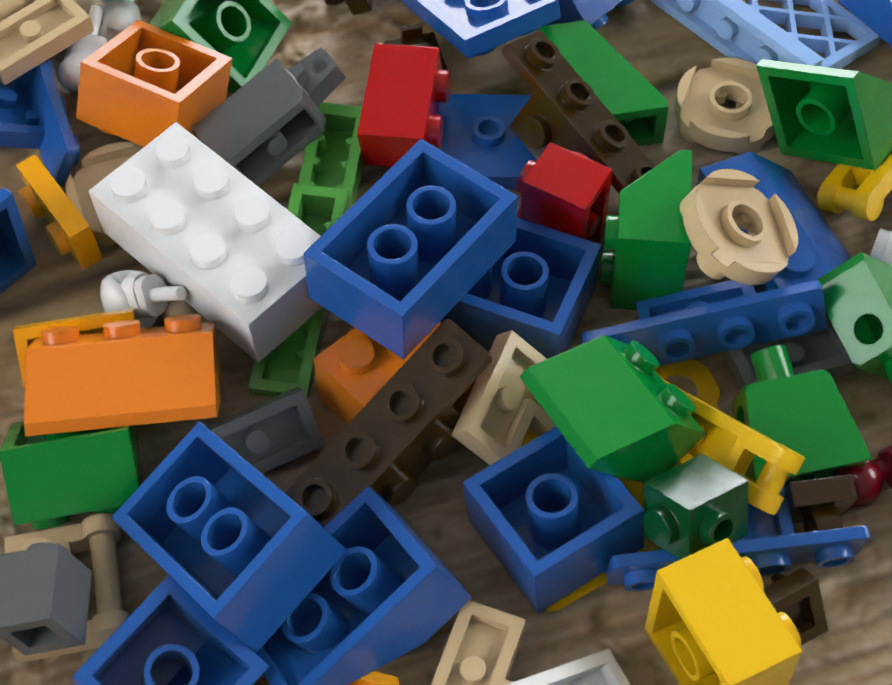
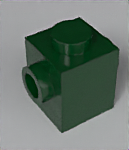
[643,454,749,560]

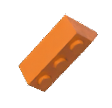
[24,314,223,436]

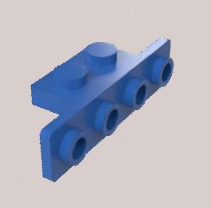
[0,59,80,186]
[581,280,827,366]
[605,485,870,592]

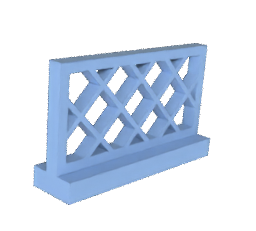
[649,0,881,69]

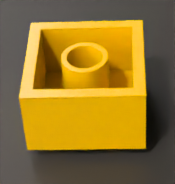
[644,538,802,685]

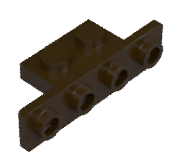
[502,30,656,194]
[285,319,492,528]

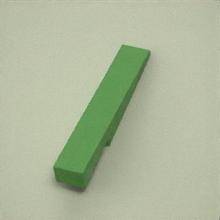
[248,102,364,400]

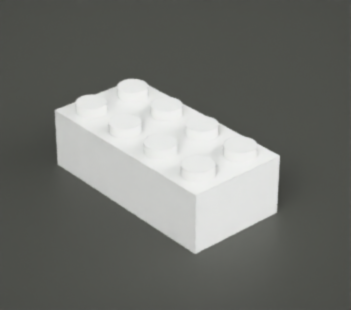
[89,122,323,363]

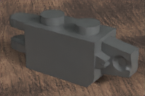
[192,48,346,186]

